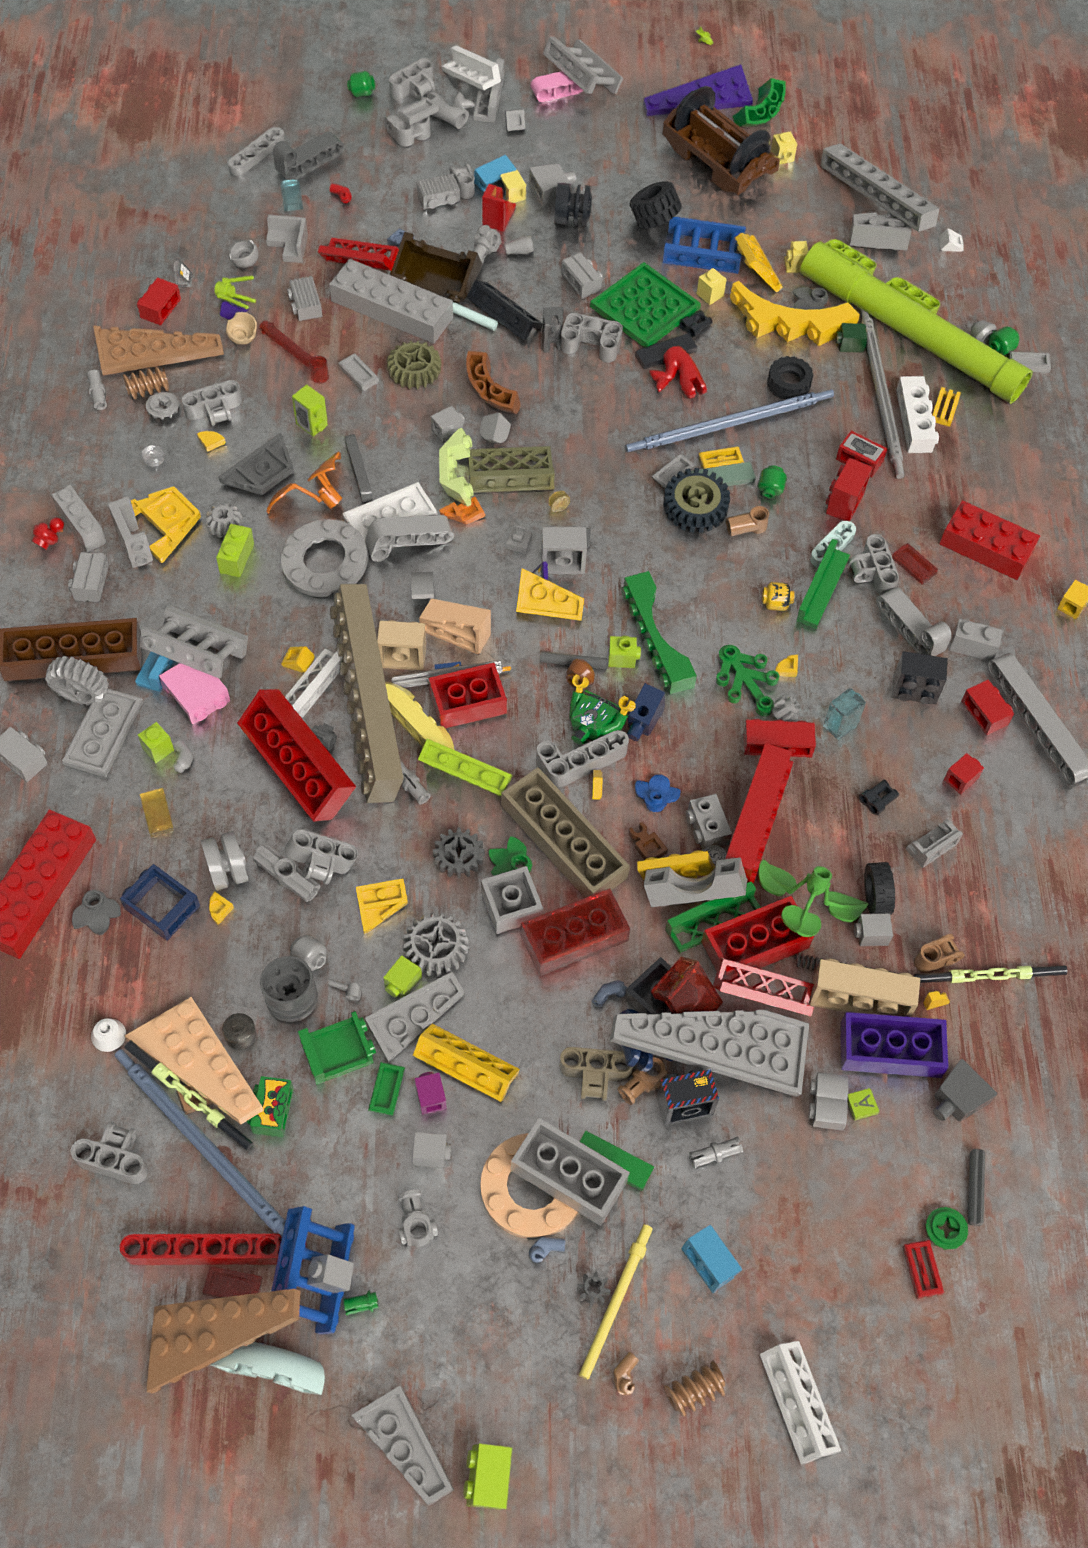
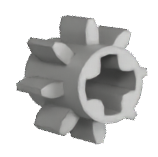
[772,695,801,722]

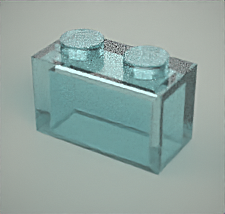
[823,688,866,740]

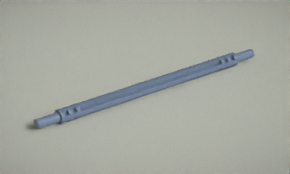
[625,389,834,453]
[115,1049,286,1237]

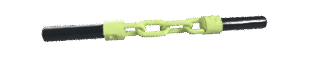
[913,965,1068,983]
[124,1040,253,1151]

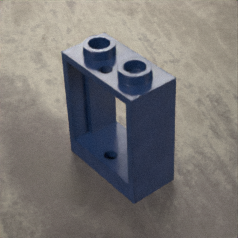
[120,864,200,941]

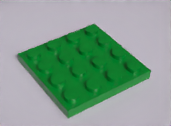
[590,262,701,348]

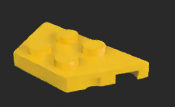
[735,233,783,292]

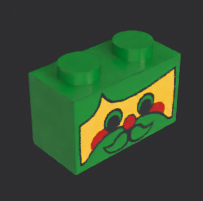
[247,1076,294,1138]

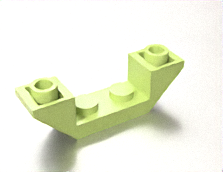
[439,428,474,506]

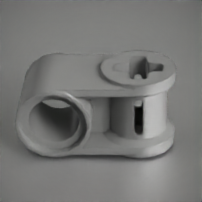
[449,163,475,199]

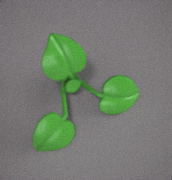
[758,859,868,937]

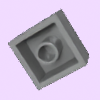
[541,526,587,574]
[481,866,543,934]

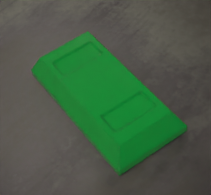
[368,1062,405,1116]

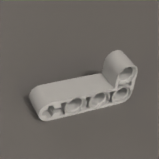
[365,515,454,561]
[876,587,952,656]
[536,730,629,788]

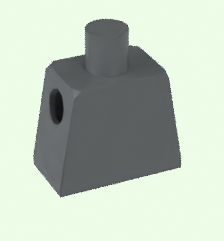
[933,1059,998,1122]

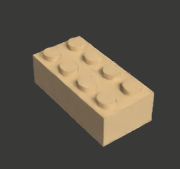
[809,959,920,1017]

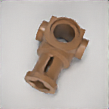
[617,1057,668,1106]

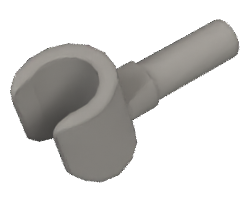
[328,979,361,1001]

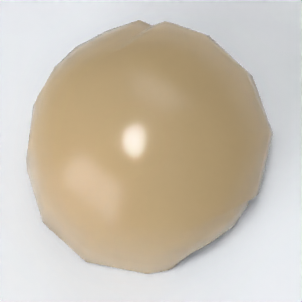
[226,312,257,345]

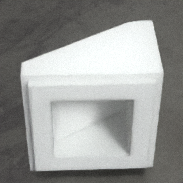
[938,228,964,252]

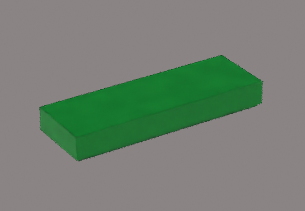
[579,1130,654,1191]

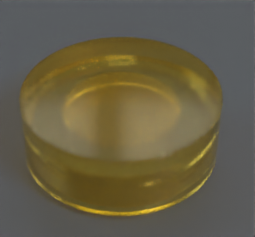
[548,491,570,512]

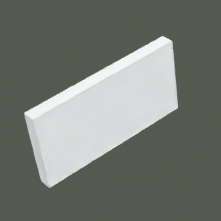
[342,482,438,541]

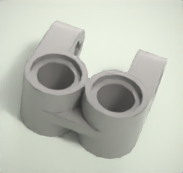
[384,114,431,146]

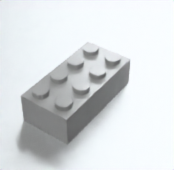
[511,1118,630,1226]

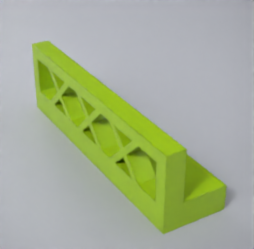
[418,739,513,796]

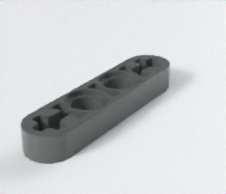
[344,434,373,503]

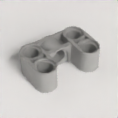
[561,312,623,363]

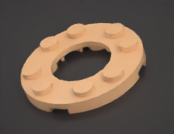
[481,1133,578,1239]

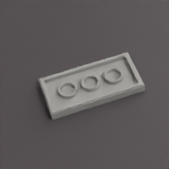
[62,689,144,777]

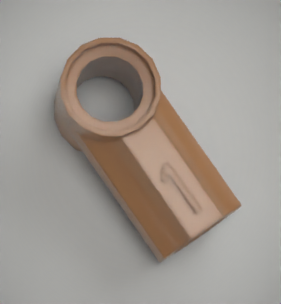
[725,506,769,536]

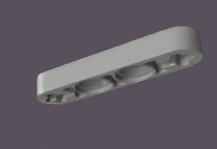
[228,127,285,176]

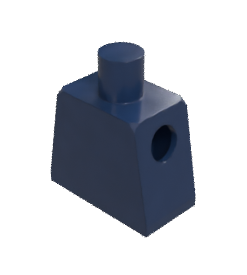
[627,683,665,741]

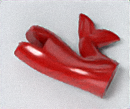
[649,346,707,399]

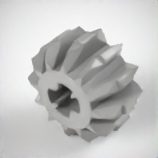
[206,502,243,539]

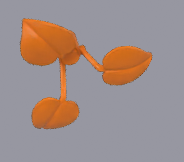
[266,451,342,515]

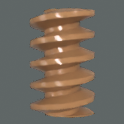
[123,367,169,400]
[664,1360,726,1417]

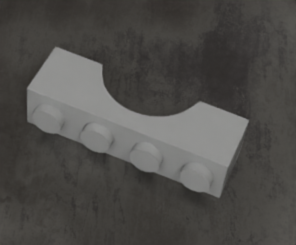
[644,857,747,907]

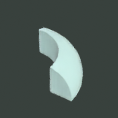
[210,1342,325,1395]

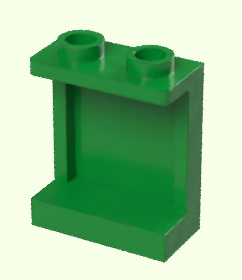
[298,1011,376,1085]

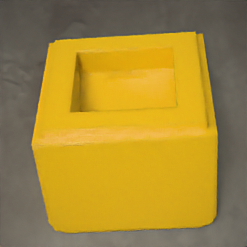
[281,646,315,673]

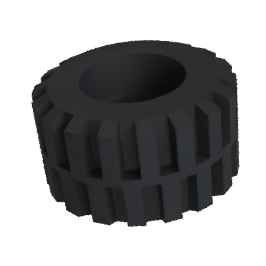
[629,181,682,229]

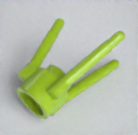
[214,276,256,309]

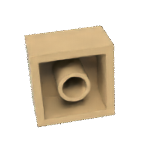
[377,620,426,671]

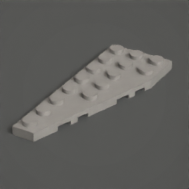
[610,1010,809,1097]

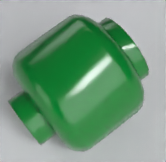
[347,71,375,97]
[989,326,1020,355]
[757,465,787,498]

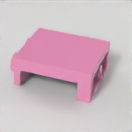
[159,663,230,724]

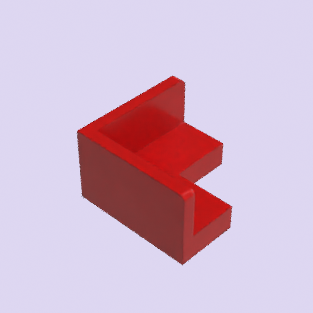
[482,184,516,232]

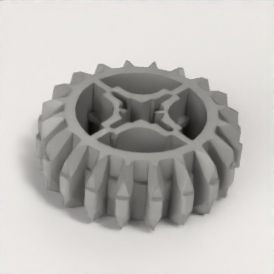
[45,656,109,706]
[403,912,469,977]

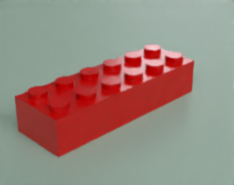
[237,689,356,822]
[725,743,794,884]
[0,809,96,959]

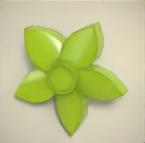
[696,26,713,45]

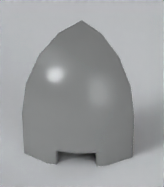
[480,412,511,443]

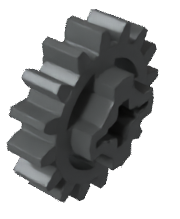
[433,827,485,879]

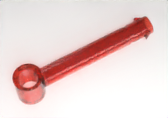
[259,320,329,383]

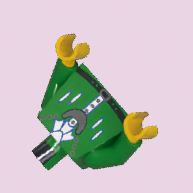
[569,674,636,745]

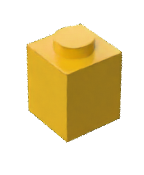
[1057,580,1088,619]

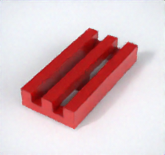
[902,1240,944,1299]

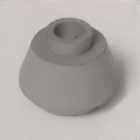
[970,320,997,345]

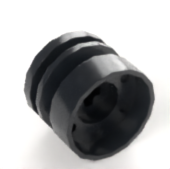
[554,183,592,227]

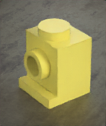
[784,241,808,273]

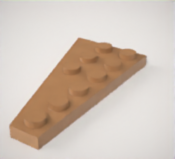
[93,326,224,376]
[146,1289,300,1393]

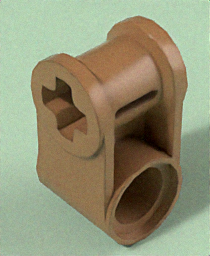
[914,934,965,973]

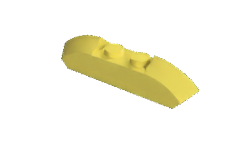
[385,682,454,750]

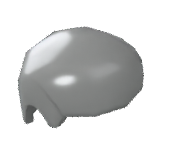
[229,240,259,269]

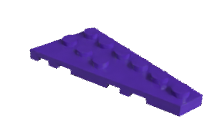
[643,65,753,116]

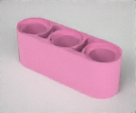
[530,71,583,102]

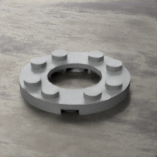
[281,519,368,597]

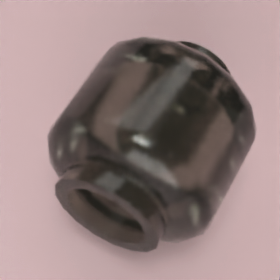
[222,1013,257,1050]

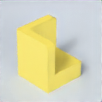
[501,170,526,203]

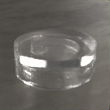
[142,445,164,466]

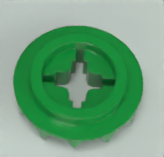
[925,1207,968,1250]

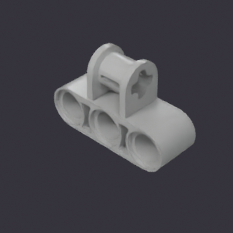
[389,58,435,100]
[182,380,242,427]
[848,534,899,595]
[285,829,359,885]
[70,1122,148,1184]

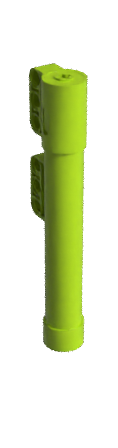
[800,239,1033,404]

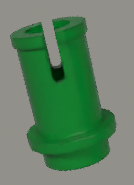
[343,1290,379,1316]

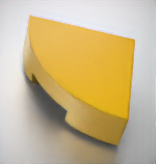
[197,431,226,452]
[775,655,798,677]
[592,770,603,800]
[209,891,234,925]
[923,991,950,1010]

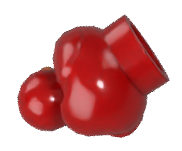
[31,517,64,550]

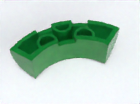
[732,78,786,128]

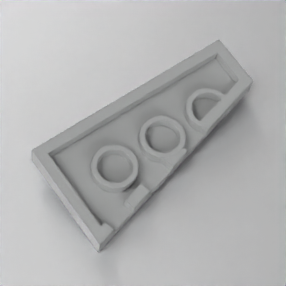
[364,972,464,1063]
[351,1386,454,1505]

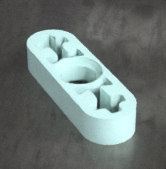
[810,521,856,568]

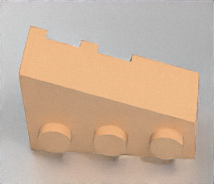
[419,598,491,655]

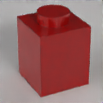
[944,753,984,795]

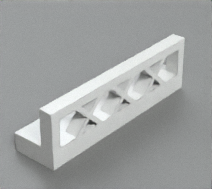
[442,45,501,90]
[285,649,343,718]
[760,1341,841,1465]

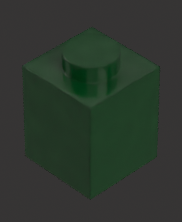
[836,323,867,353]

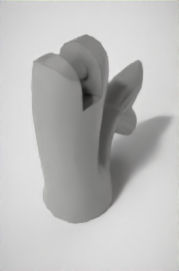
[420,92,475,129]

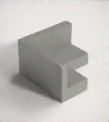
[266,215,308,263]

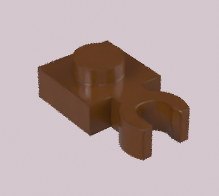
[629,822,668,860]

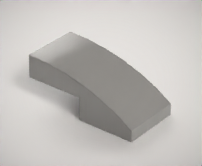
[411,572,434,599]

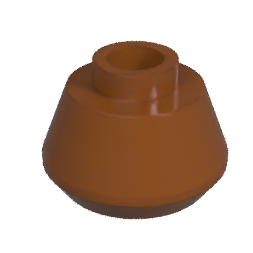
[566,659,595,687]

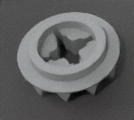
[146,392,180,420]

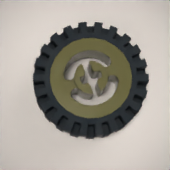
[663,468,730,533]

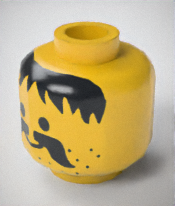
[762,582,794,611]

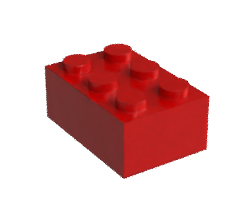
[429,662,507,728]

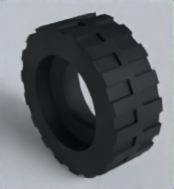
[767,356,813,399]
[864,862,895,915]

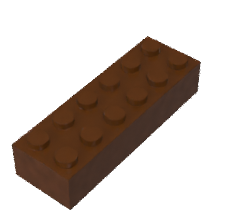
[0,618,142,681]

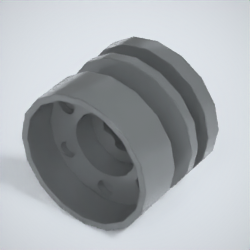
[260,956,318,1022]

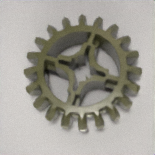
[387,340,441,390]

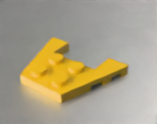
[130,486,201,563]

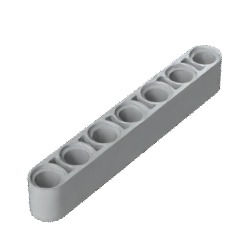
[988,653,1088,785]

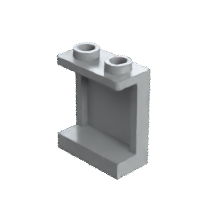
[108,497,153,568]

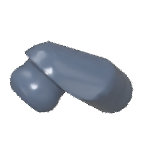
[591,980,627,1008]
[529,1236,565,1263]

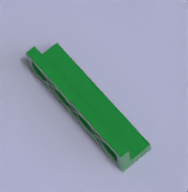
[796,539,850,629]
[665,881,761,954]

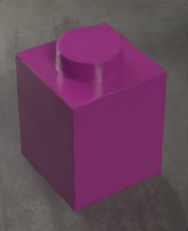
[414,1072,447,1115]

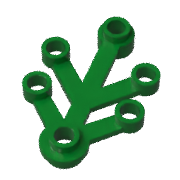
[716,645,780,716]

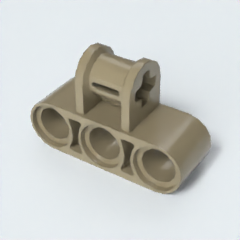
[559,1047,633,1101]

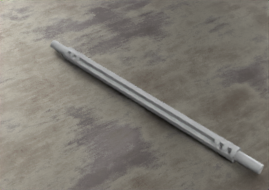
[860,308,905,479]

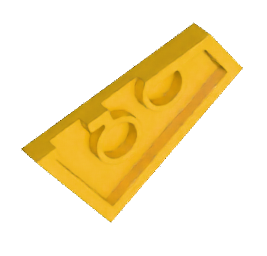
[516,568,584,620]
[637,850,715,880]

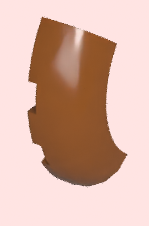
[466,351,521,414]

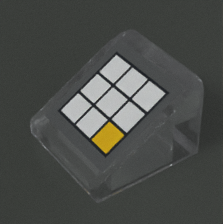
[173,258,193,287]

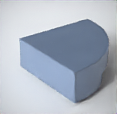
[387,228,414,247]

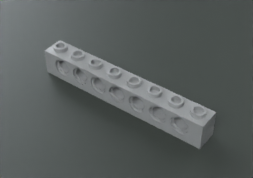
[821,143,940,232]

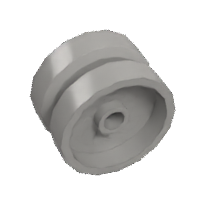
[201,831,249,891]

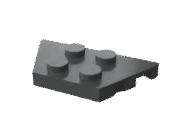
[219,433,294,495]

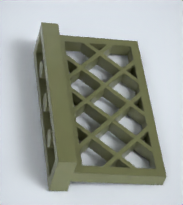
[468,446,555,493]

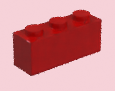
[743,719,816,758]

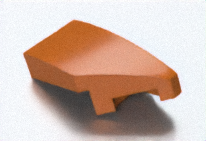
[439,497,486,524]

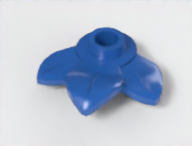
[635,774,681,812]

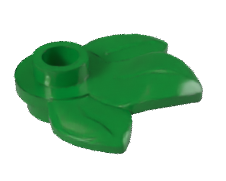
[488,836,532,876]

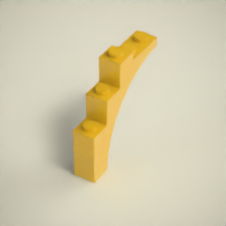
[730,281,860,346]

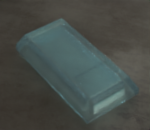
[280,179,303,211]

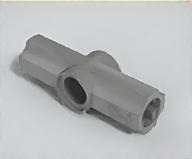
[252,843,320,902]

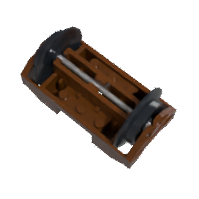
[662,86,780,195]

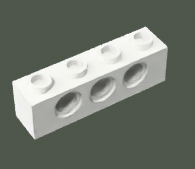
[896,376,939,453]

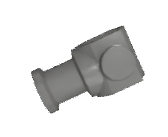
[473,225,501,265]
[398,1189,438,1247]

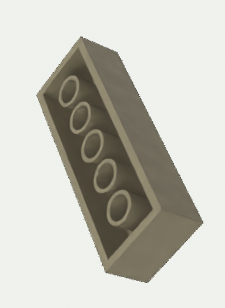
[501,767,630,905]

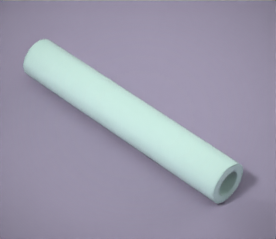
[453,302,498,331]

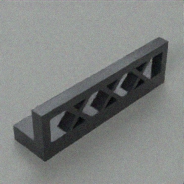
[467,280,542,340]

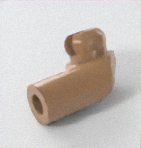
[613,1352,639,1395]

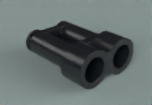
[679,310,713,338]
[859,779,899,815]

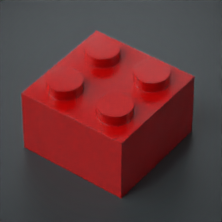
[825,458,873,521]

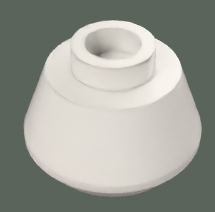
[91,1018,126,1052]

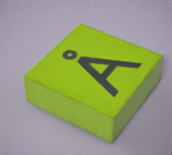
[847,1088,880,1121]

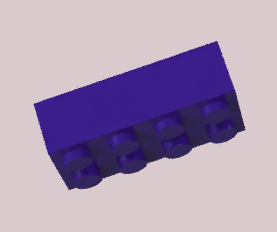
[840,1012,948,1078]

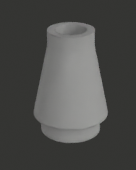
[505,235,534,255]

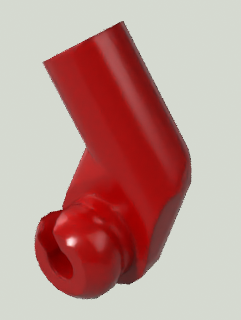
[330,183,352,203]

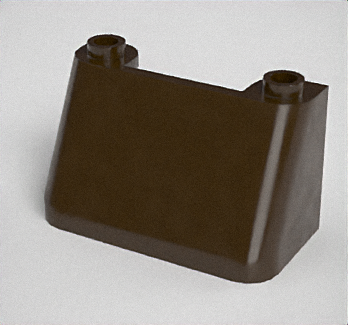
[390,231,482,304]

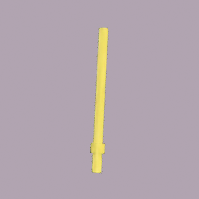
[579,1224,653,1380]

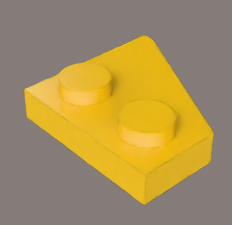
[356,878,408,934]

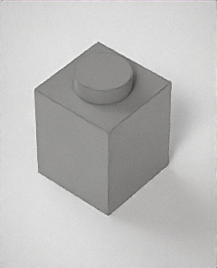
[431,406,464,443]
[854,914,893,946]
[413,1132,452,1168]
[307,1255,354,1293]

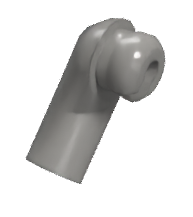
[173,740,193,773]

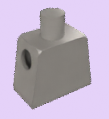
[529,164,576,206]

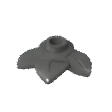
[792,287,829,310]
[72,890,121,935]

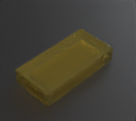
[140,788,174,837]

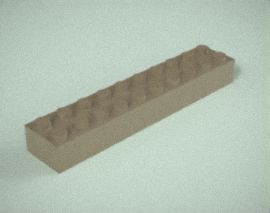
[330,584,404,803]

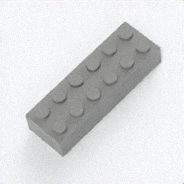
[329,259,453,344]

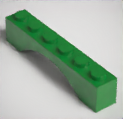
[621,571,697,695]

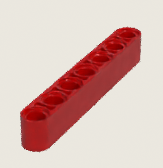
[119,1234,309,1265]

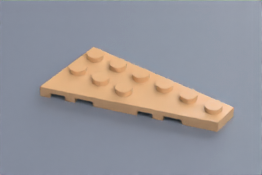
[125,997,264,1124]

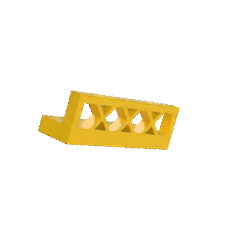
[413,1023,520,1102]

